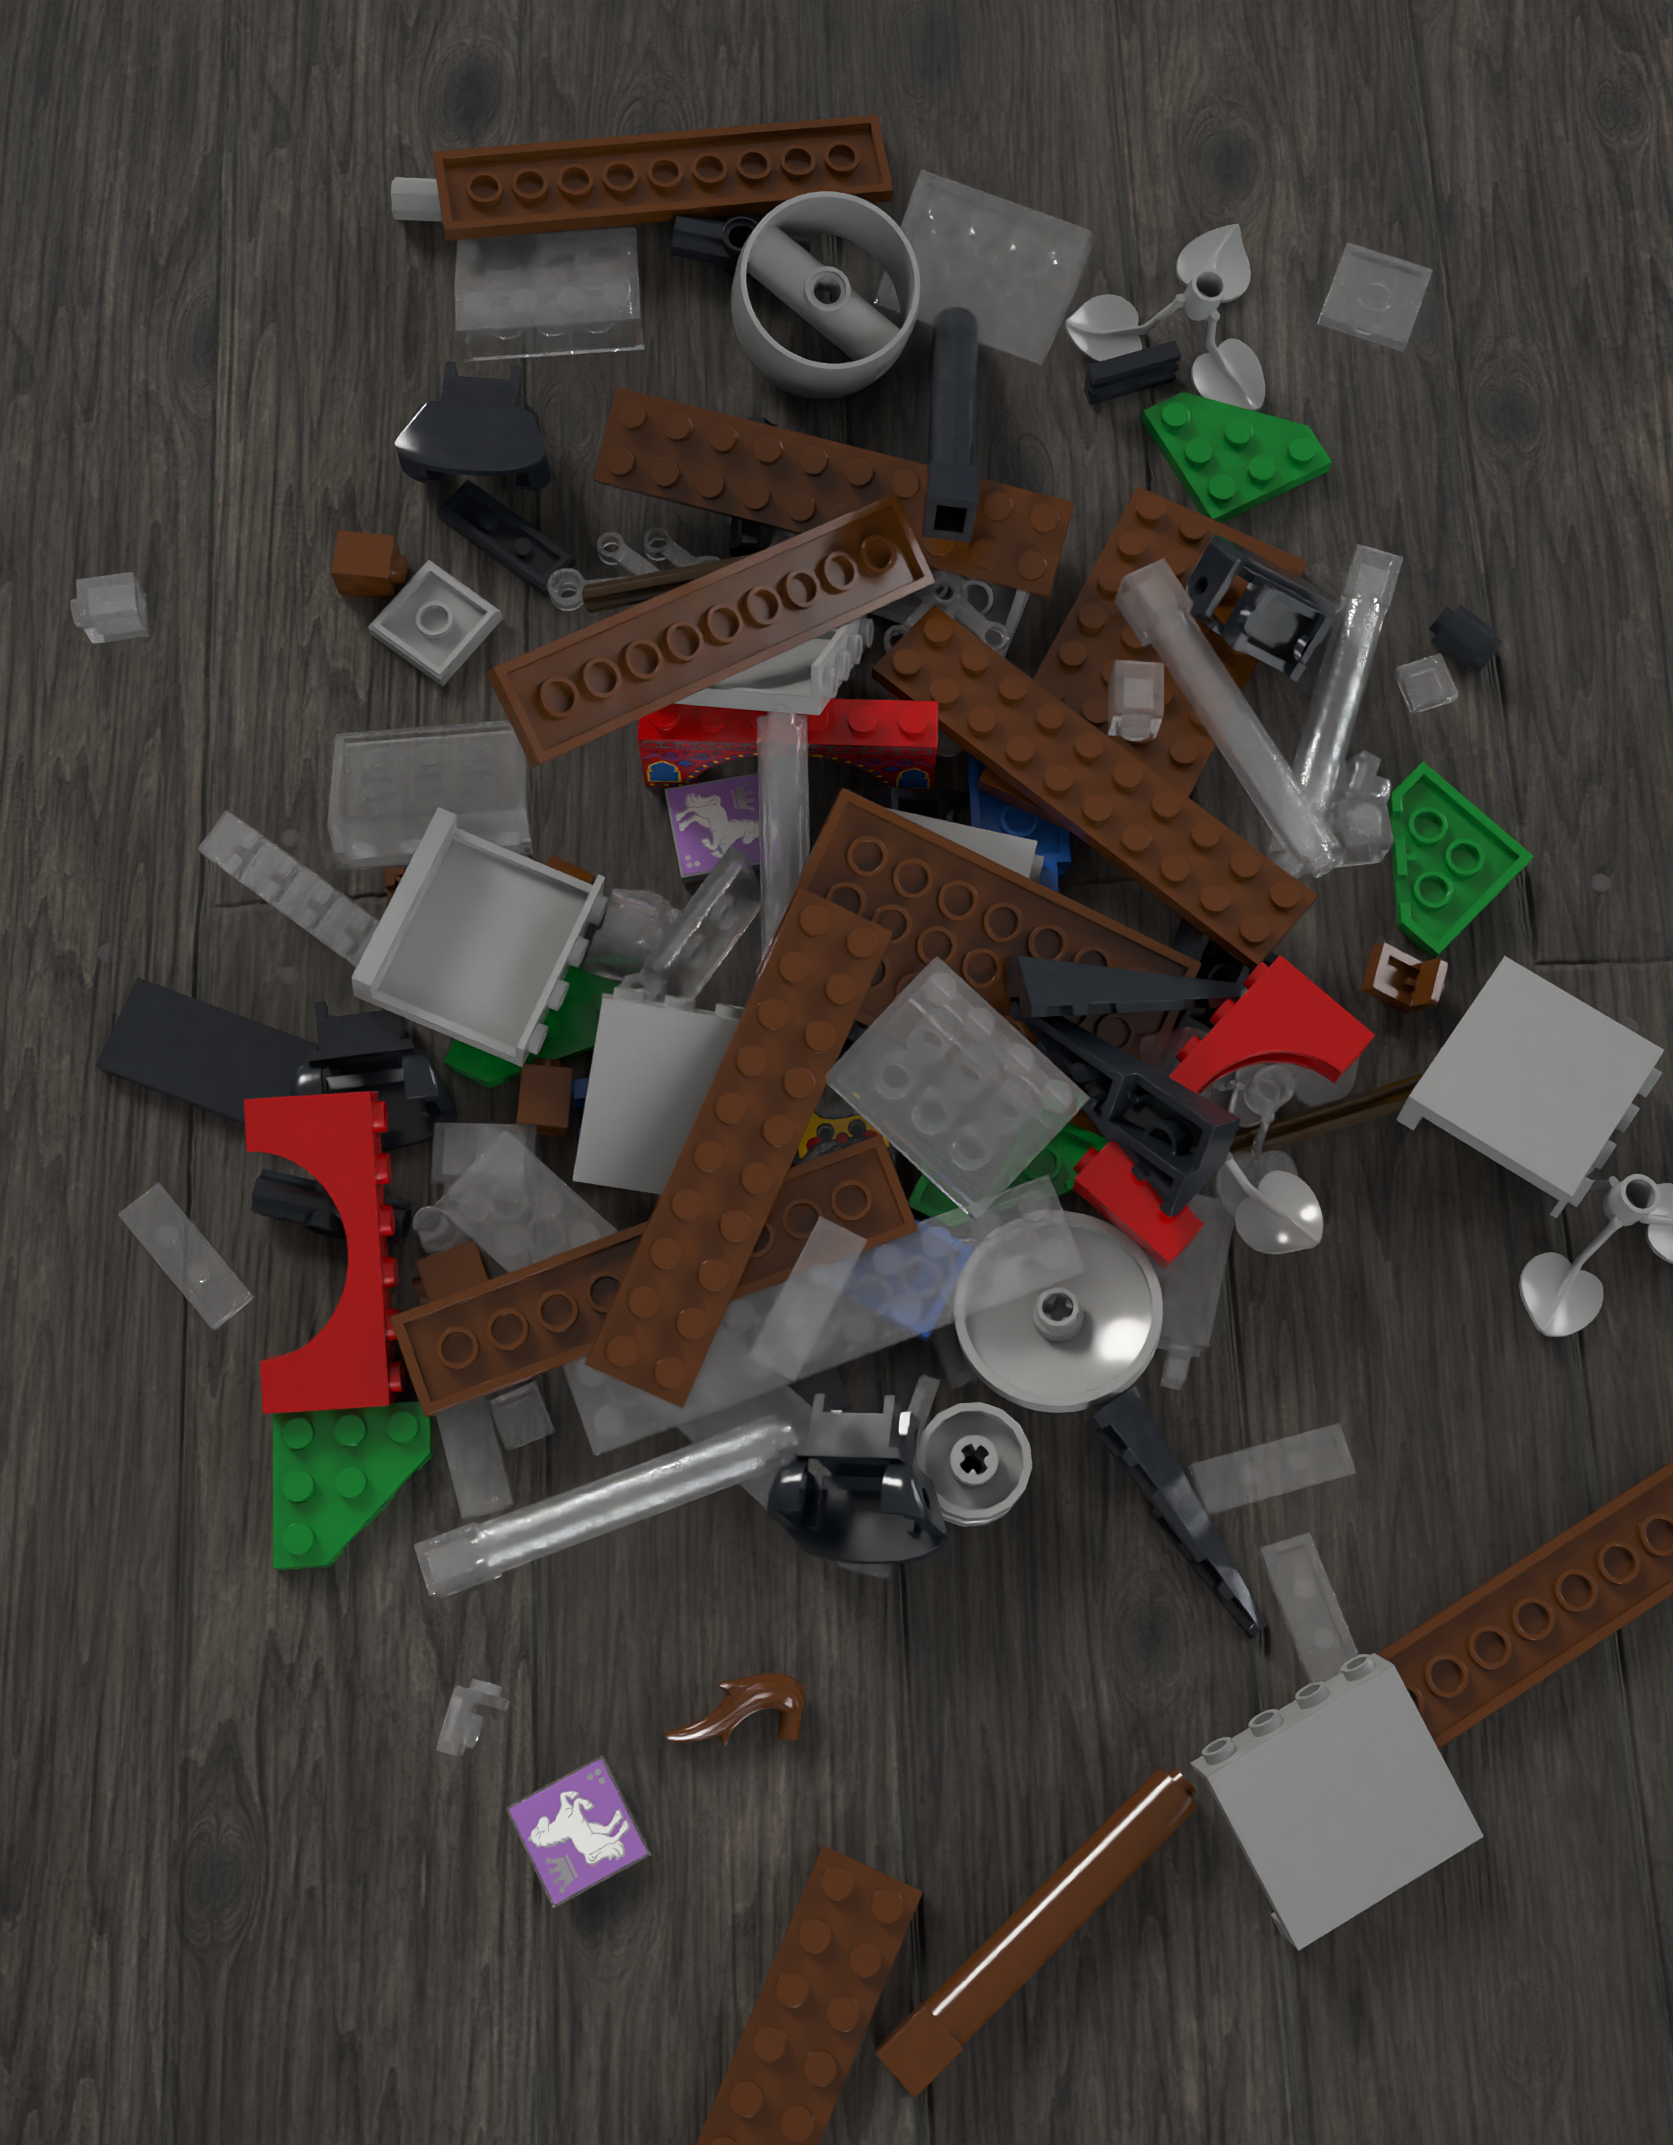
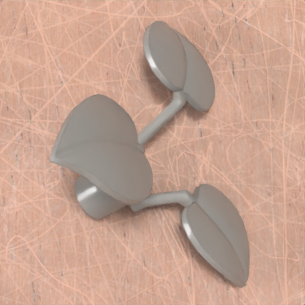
[1065,224,1265,411]
[1201,1063,1323,1254]
[1519,1166,1673,1337]

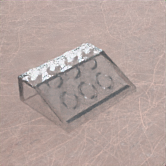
[874,169,1096,366]
[454,227,645,362]
[327,720,533,870]
[823,956,1090,1221]

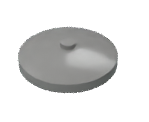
[954,1211,1163,1413]

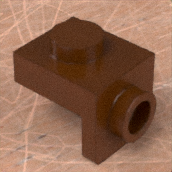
[1360,942,1448,1013]

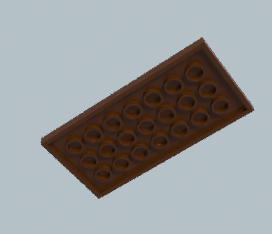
[977,486,1307,834]
[755,788,1202,1139]

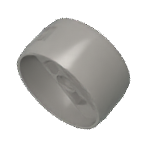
[731,191,920,399]

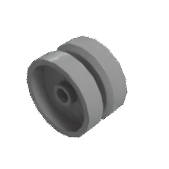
[914,1402,1032,1527]

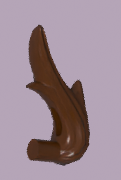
[663,1672,806,1746]

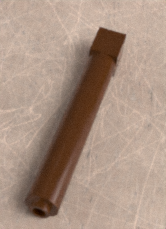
[875,1767,1197,2098]

